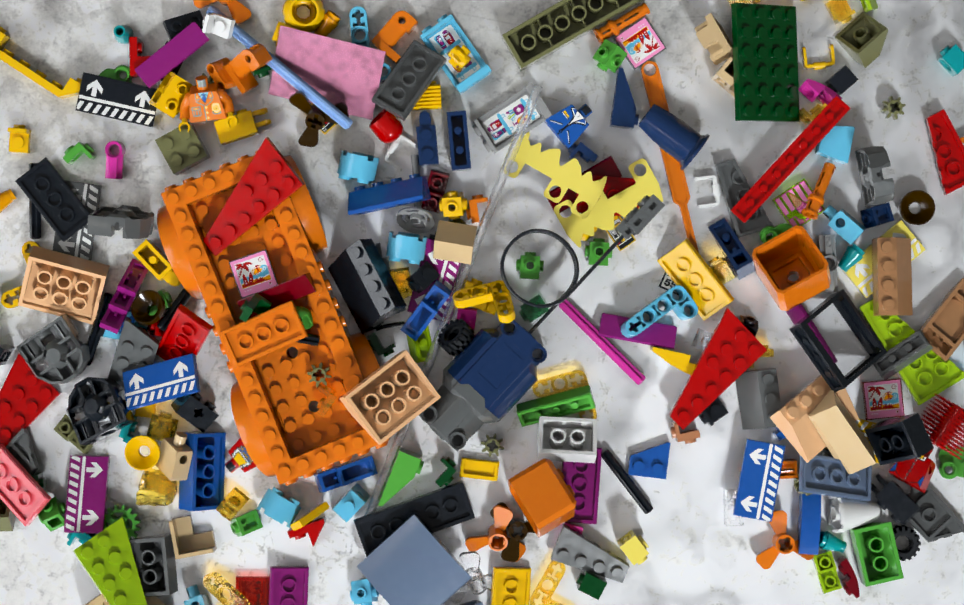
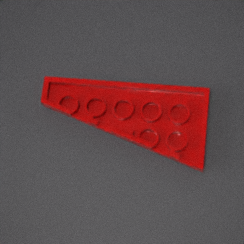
[203,137,305,256]
[669,308,767,430]
[0,353,61,447]

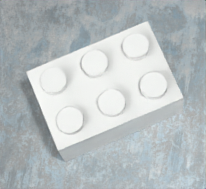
[537,416,597,463]

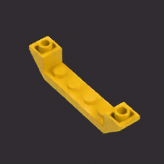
[0,27,81,99]

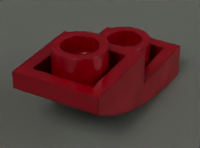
[421,169,450,213]
[837,556,860,599]

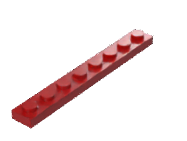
[730,95,851,224]

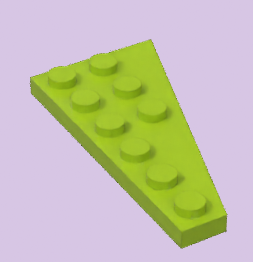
[858,298,964,405]
[73,517,147,605]

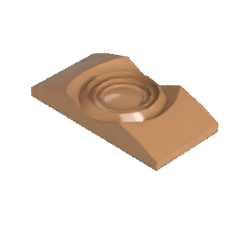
[920,278,964,361]

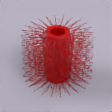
[920,393,964,460]

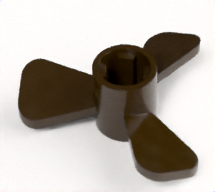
[289,91,349,147]
[490,502,548,562]

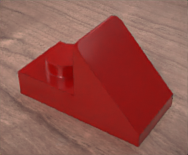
[129,37,150,78]
[287,516,326,547]

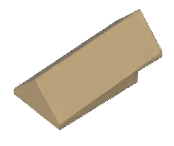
[808,390,876,474]

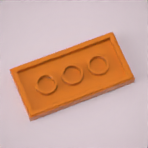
[220,300,308,368]

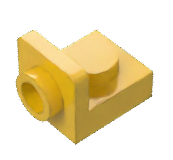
[7,125,31,153]

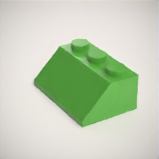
[849,521,904,587]

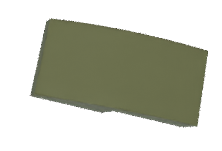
[54,414,95,454]

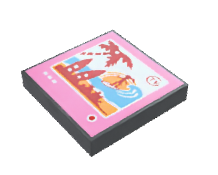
[613,17,666,70]
[229,249,278,299]

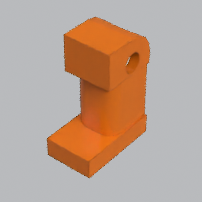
[371,11,418,64]
[224,43,273,94]

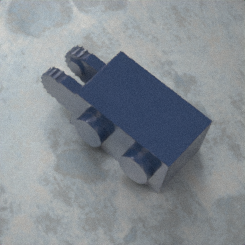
[416,111,439,167]

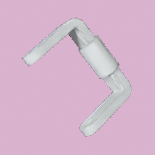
[384,135,418,171]
[694,175,721,208]

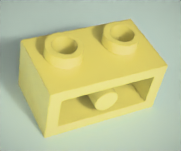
[617,530,649,565]

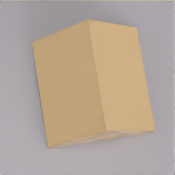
[433,220,477,265]

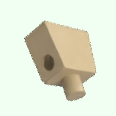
[155,432,193,481]

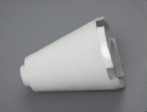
[826,496,882,533]

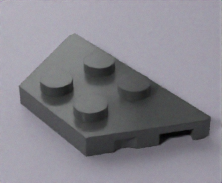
[108,317,159,381]
[6,428,39,475]
[908,486,964,543]

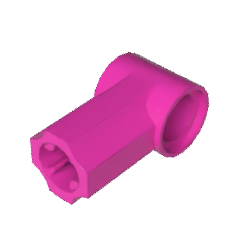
[105,141,126,179]

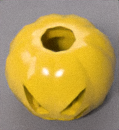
[282,0,326,32]

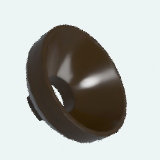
[899,190,935,225]
[131,290,165,325]

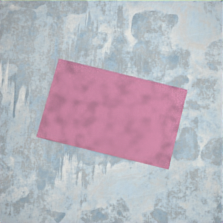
[268,25,386,120]

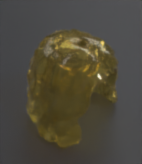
[136,468,177,506]

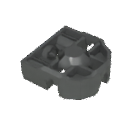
[855,146,894,207]
[87,205,154,239]
[17,314,90,384]

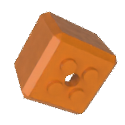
[752,225,831,311]
[508,458,577,537]

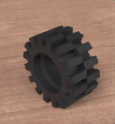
[438,318,475,356]
[892,525,921,561]

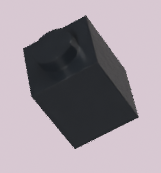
[825,65,858,95]

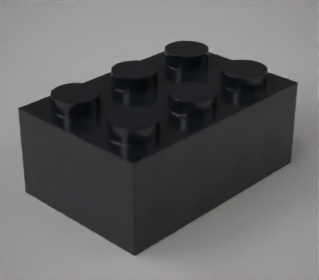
[865,413,934,465]

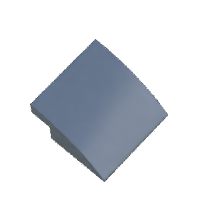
[357,514,472,605]

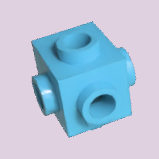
[350,579,379,605]

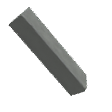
[873,329,933,380]

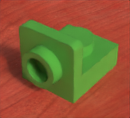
[230,509,263,537]

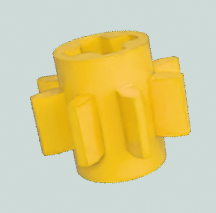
[448,45,472,69]

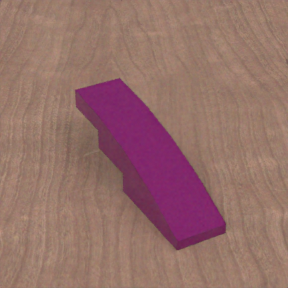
[99,259,149,334]

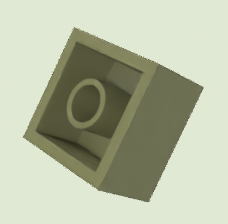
[155,122,210,175]

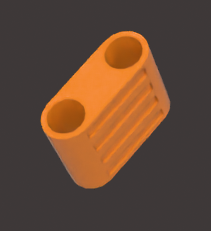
[207,57,236,91]

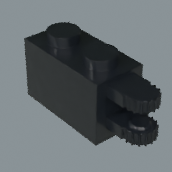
[871,473,922,525]

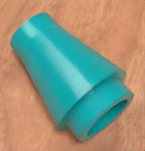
[114,25,133,44]
[838,243,865,272]
[819,531,847,553]

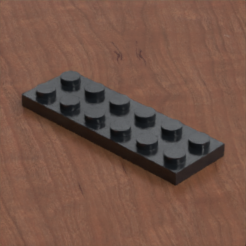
[354,481,475,557]

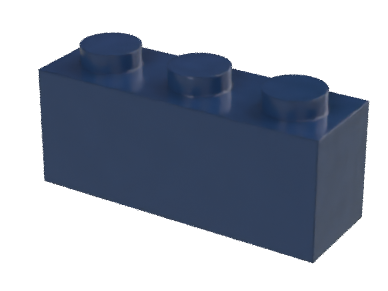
[447,110,471,172]

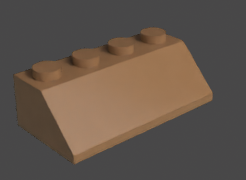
[872,237,913,316]

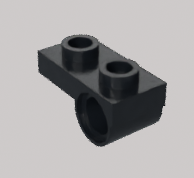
[163,10,203,40]

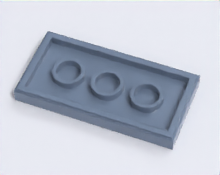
[799,455,872,502]

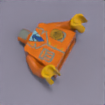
[178,75,239,132]

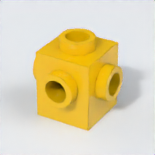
[439,190,468,219]

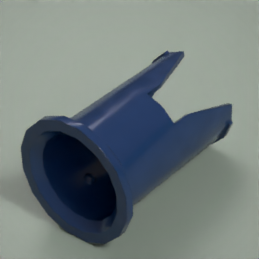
[639,104,710,170]

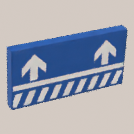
[123,353,200,410]
[733,439,786,522]

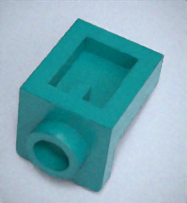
[119,415,138,443]
[67,533,96,546]

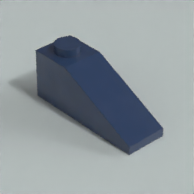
[609,68,639,130]
[708,217,756,280]

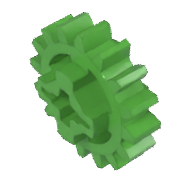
[104,504,141,539]

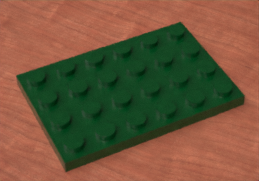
[731,3,800,122]

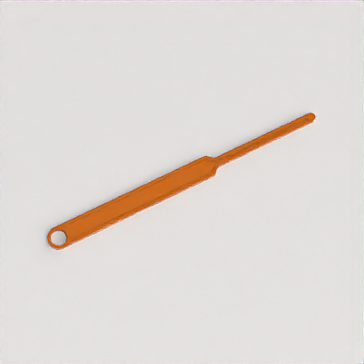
[641,61,699,253]

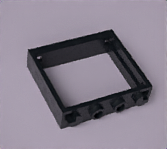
[789,289,887,392]

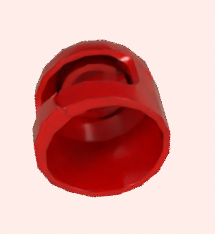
[369,109,403,144]

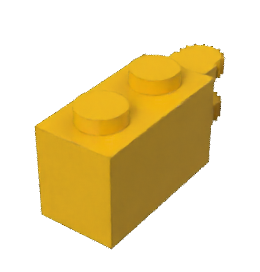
[214,108,271,145]
[132,239,181,287]

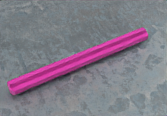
[559,299,646,385]

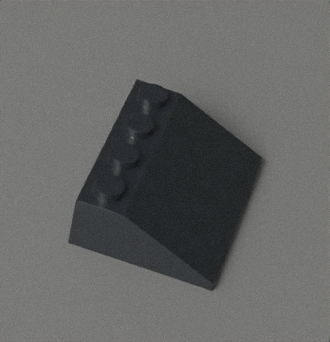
[328,239,407,335]

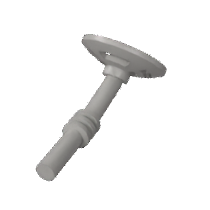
[396,154,435,234]

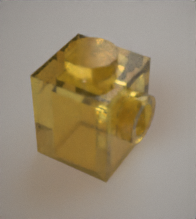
[147,411,179,441]

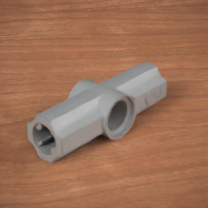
[818,234,838,293]

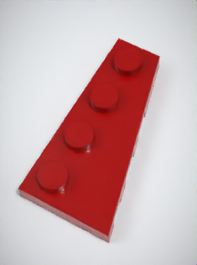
[925,109,964,195]

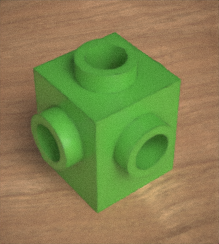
[593,39,627,73]
[585,238,612,266]
[516,252,544,280]
[38,496,66,532]

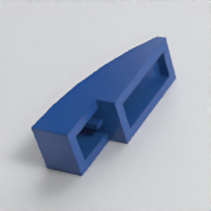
[400,280,452,341]
[314,455,378,493]
[798,493,821,555]

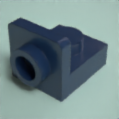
[568,142,598,163]
[860,202,894,229]

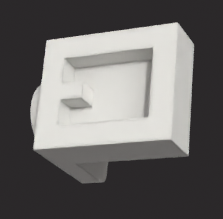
[202,13,236,39]

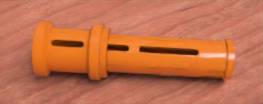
[593,3,650,44]
[801,162,836,220]

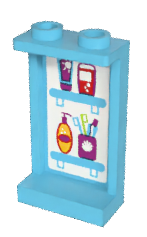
[420,14,492,95]

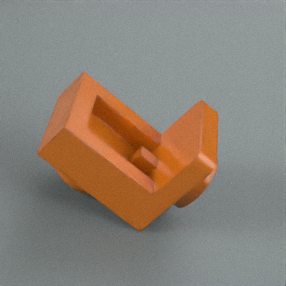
[466,194,488,224]

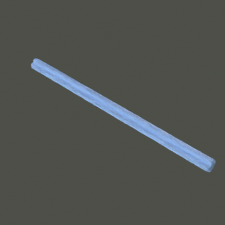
[206,6,353,129]

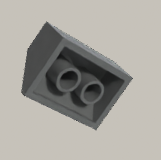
[736,368,781,430]
[129,534,178,597]

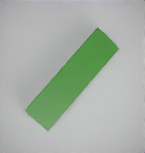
[516,385,596,427]

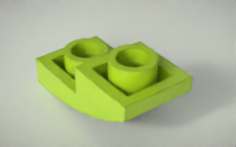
[813,551,842,594]

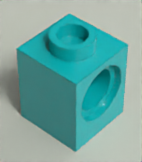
[937,44,964,76]

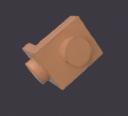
[670,422,700,444]

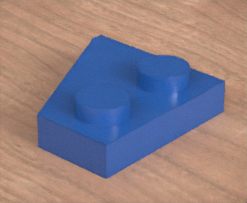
[627,442,670,479]

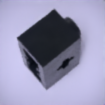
[171,392,219,433]

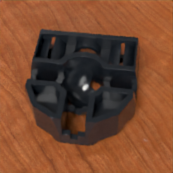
[66,377,135,445]

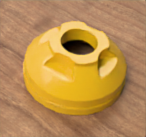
[125,435,161,470]

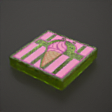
[772,178,825,227]

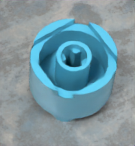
[337,150,379,184]
[386,231,427,264]
[257,487,301,528]

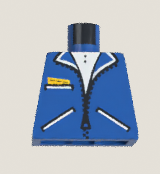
[545,104,593,150]

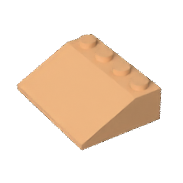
[18,245,110,325]
[339,350,441,445]
[770,375,859,463]

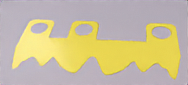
[501,132,607,219]
[554,158,663,248]

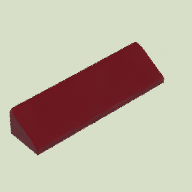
[547,156,622,213]
[237,273,317,318]

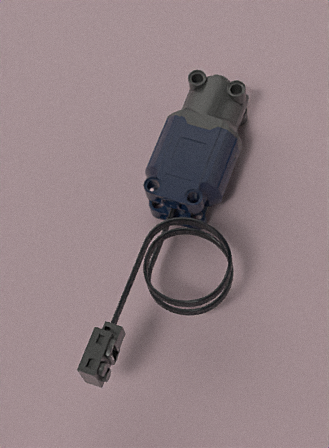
[419,194,665,451]

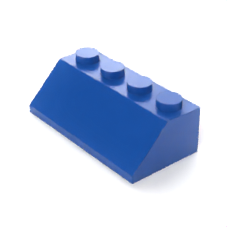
[348,173,431,215]
[179,431,226,511]

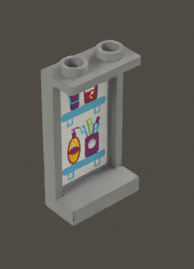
[472,83,552,154]

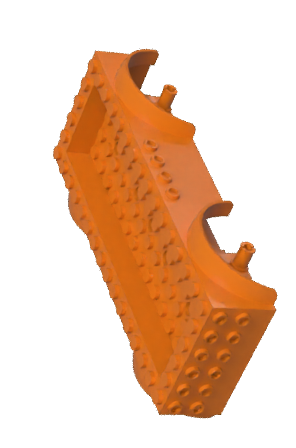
[157,150,391,486]

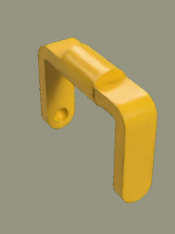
[802,44,835,70]

